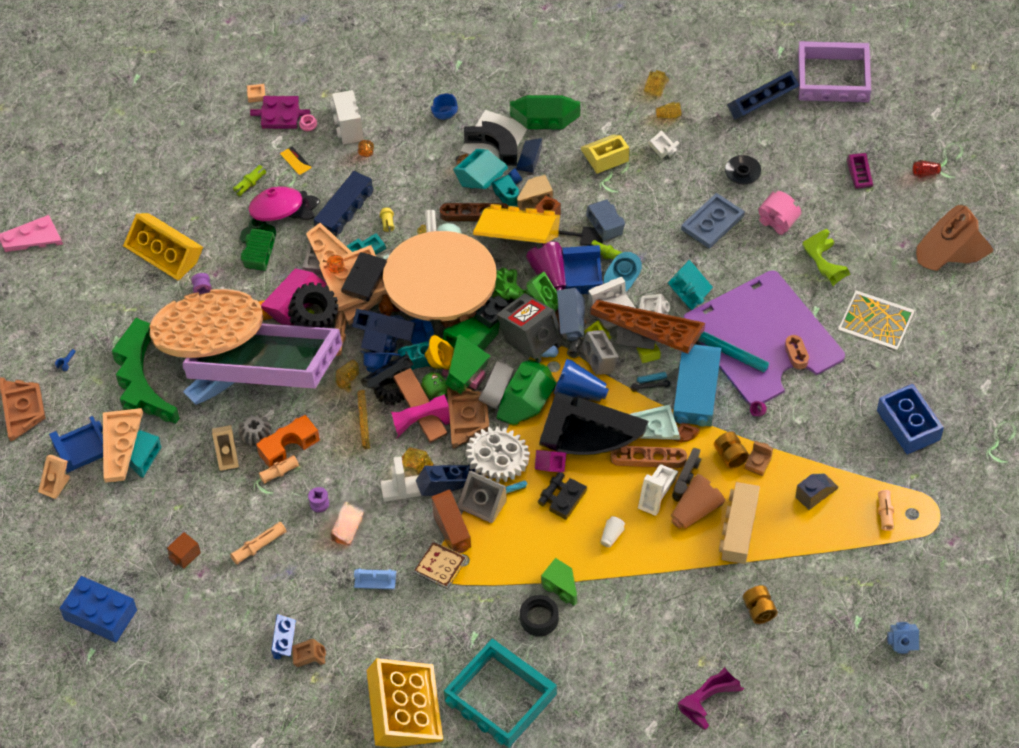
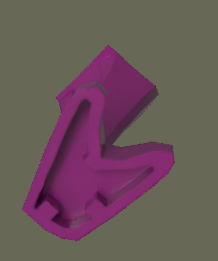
[678,666,745,730]

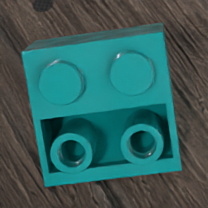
[453,149,508,189]

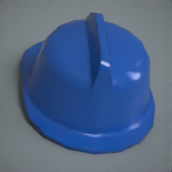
[360,350,401,372]

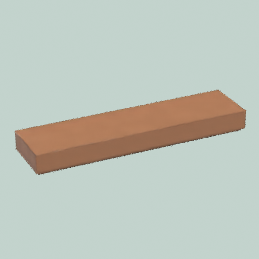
[393,368,447,443]

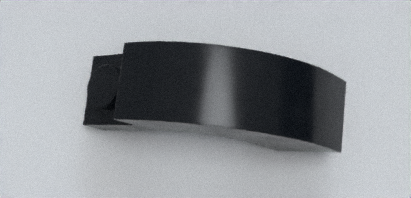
[464,121,517,166]

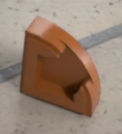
[674,423,700,442]

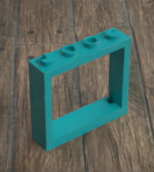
[444,638,557,748]

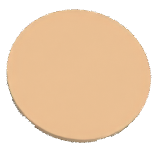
[383,231,497,321]
[150,289,263,358]

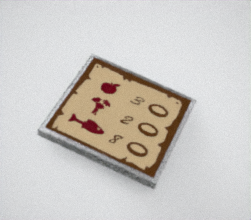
[412,540,468,590]

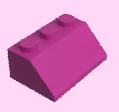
[260,268,327,326]

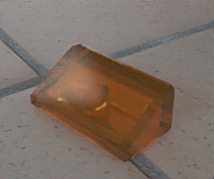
[331,502,364,546]

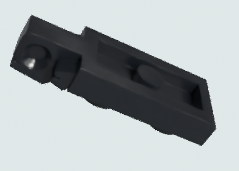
[361,354,413,389]

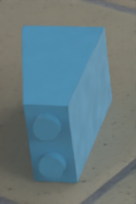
[673,345,721,427]

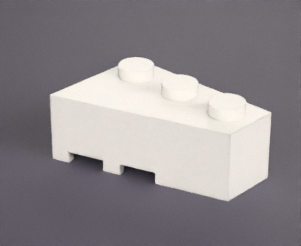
[330,90,364,145]

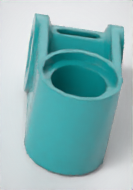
[491,175,519,207]
[398,342,431,371]

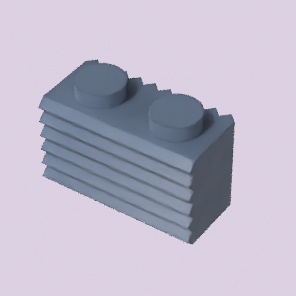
[586,199,625,241]

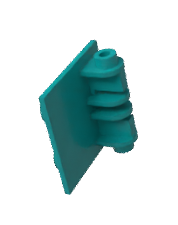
[667,260,713,310]

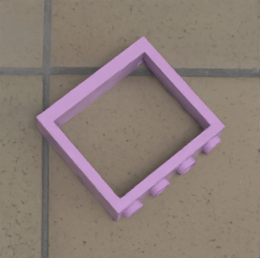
[798,41,871,102]

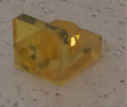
[335,359,359,393]
[401,447,434,475]

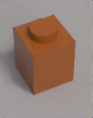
[167,532,201,569]

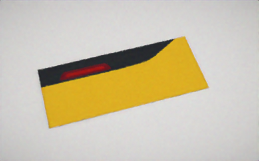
[280,146,312,175]

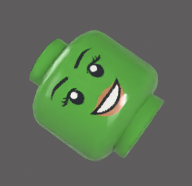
[421,372,449,400]

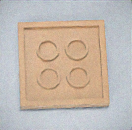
[319,245,387,312]

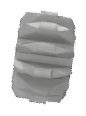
[238,413,272,446]

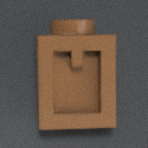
[745,441,773,476]
[292,639,326,667]

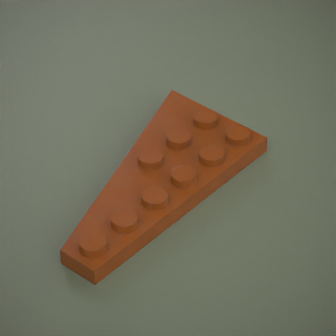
[590,300,705,354]

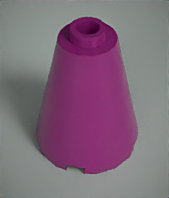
[526,242,566,291]

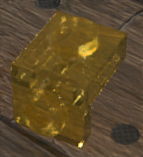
[644,70,669,97]

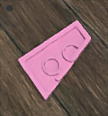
[0,215,63,252]

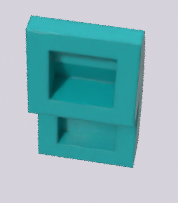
[346,233,387,255]

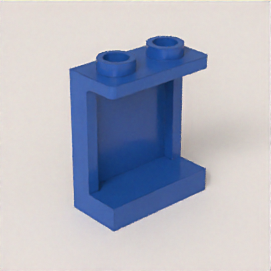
[562,245,603,295]
[49,416,103,473]

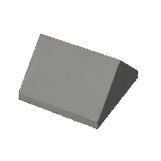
[457,471,507,523]

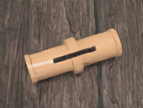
[258,455,299,484]
[878,490,894,531]

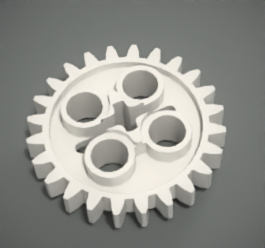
[465,427,530,483]

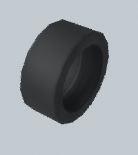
[520,595,559,636]

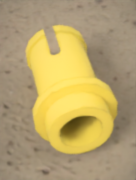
[379,208,395,232]

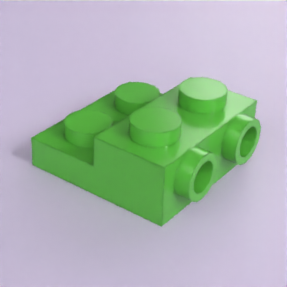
[526,272,558,311]

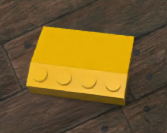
[473,204,560,243]
[366,658,443,747]

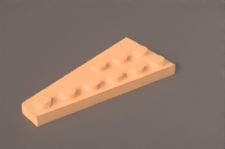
[306,223,383,325]

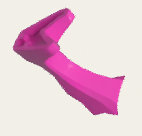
[391,395,450,439]

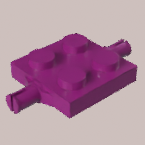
[250,96,311,129]

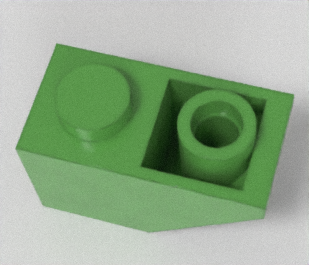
[541,558,577,606]

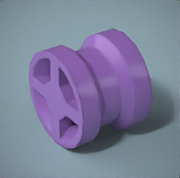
[191,273,212,294]
[308,487,329,512]

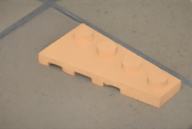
[103,408,143,483]

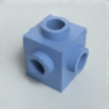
[887,622,919,654]

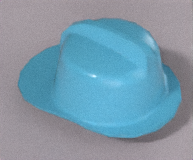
[604,252,642,291]

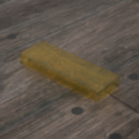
[357,390,371,449]

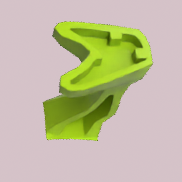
[802,229,851,286]

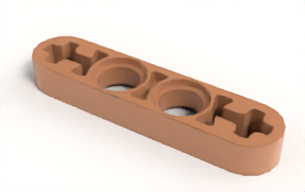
[610,446,687,468]

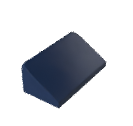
[516,138,542,173]

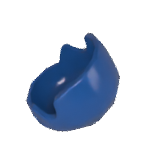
[431,93,458,120]

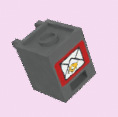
[497,293,563,363]

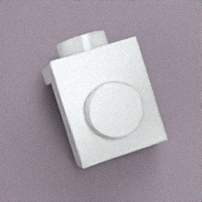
[648,130,679,159]

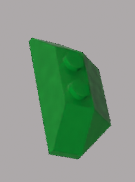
[510,95,581,130]
[496,359,557,426]

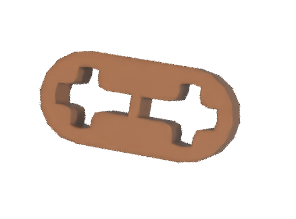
[785,335,809,369]

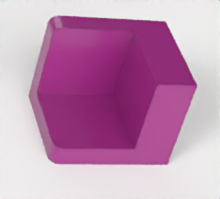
[535,450,566,472]

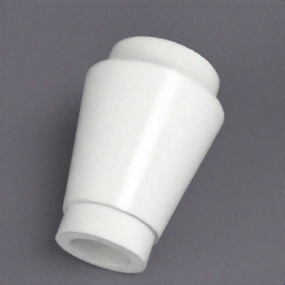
[600,516,625,548]

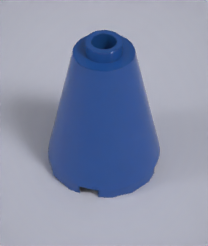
[553,359,609,402]

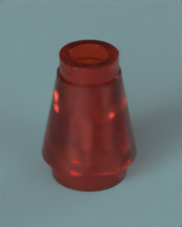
[913,160,941,178]

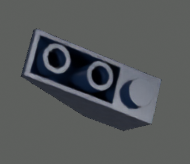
[352,309,416,341]
[415,465,480,496]

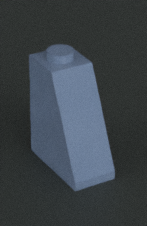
[557,288,585,341]

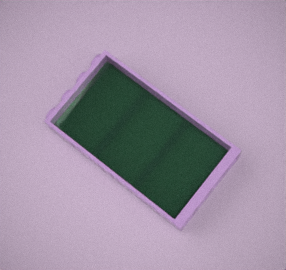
[183,324,342,389]

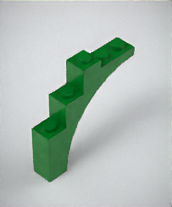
[112,317,180,424]

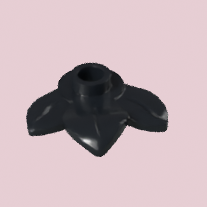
[289,191,320,220]

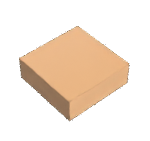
[247,84,265,103]

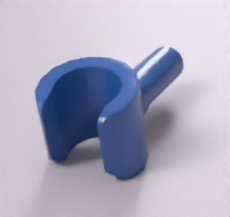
[55,349,76,371]

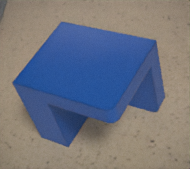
[411,319,434,345]

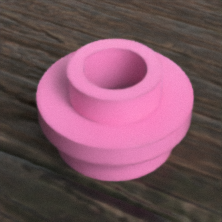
[299,114,317,131]

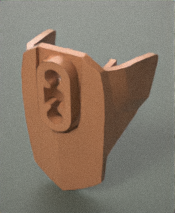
[916,205,993,271]

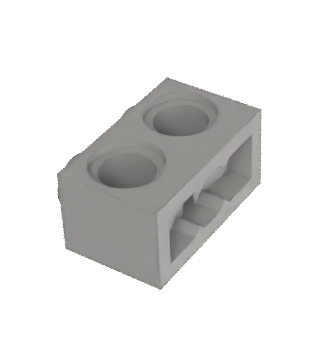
[581,330,619,375]

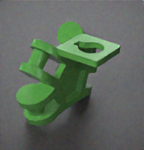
[491,268,530,301]

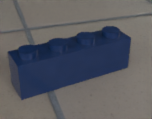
[727,70,800,120]
[314,171,374,237]

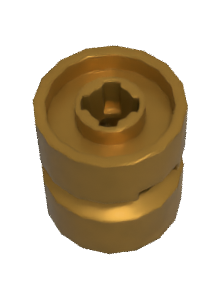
[713,431,749,469]
[742,585,778,624]

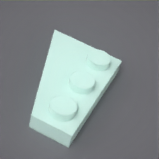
[630,405,680,440]

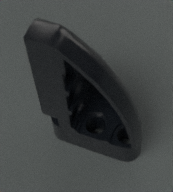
[539,392,649,455]

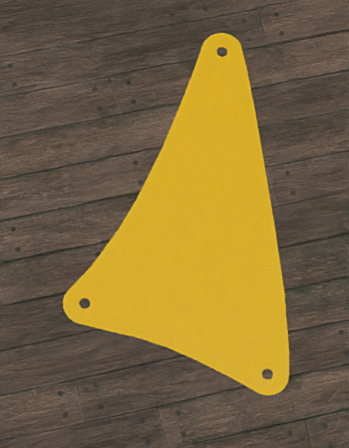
[441,346,940,585]

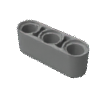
[478,360,514,409]

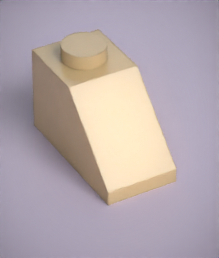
[517,175,553,211]
[212,425,239,471]

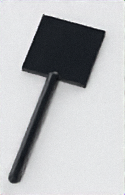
[558,226,603,246]

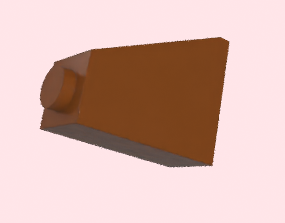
[431,489,471,553]

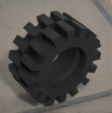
[374,370,405,405]

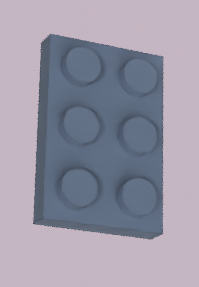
[681,193,745,249]

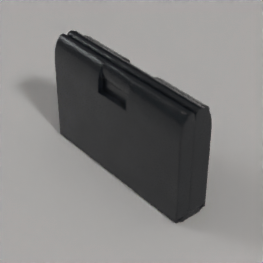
[341,252,387,302]

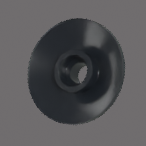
[725,155,761,185]

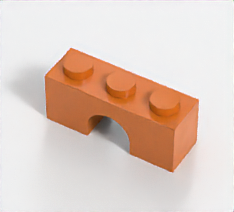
[256,415,320,468]

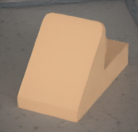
[38,455,70,499]

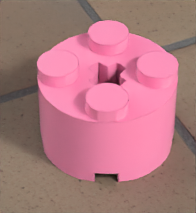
[758,191,801,235]

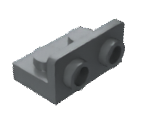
[616,326,655,349]

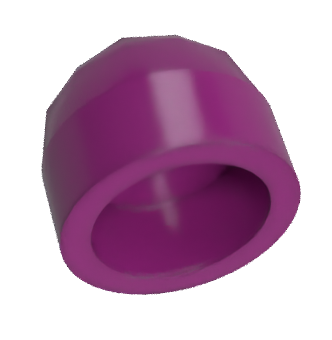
[750,401,767,417]

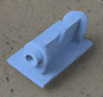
[354,568,396,589]

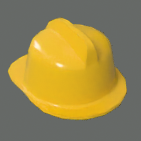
[425,335,453,370]

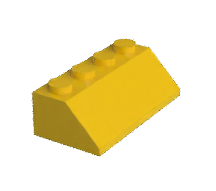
[123,213,203,280]

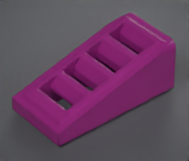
[847,153,873,189]

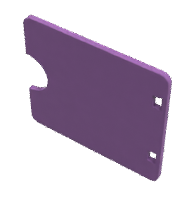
[684,271,845,407]

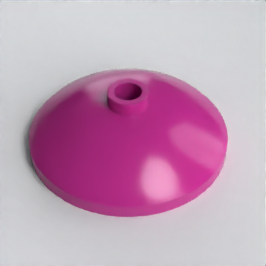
[249,186,302,221]

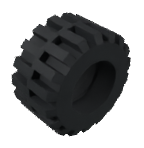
[288,282,338,328]

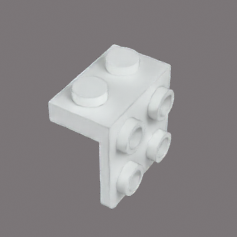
[588,277,635,329]

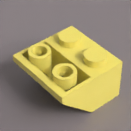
[581,135,629,174]

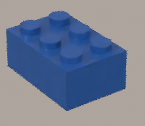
[877,384,944,455]
[60,576,137,643]

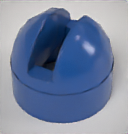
[508,168,523,184]

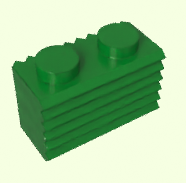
[241,228,275,271]

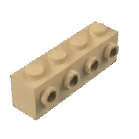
[719,482,760,564]

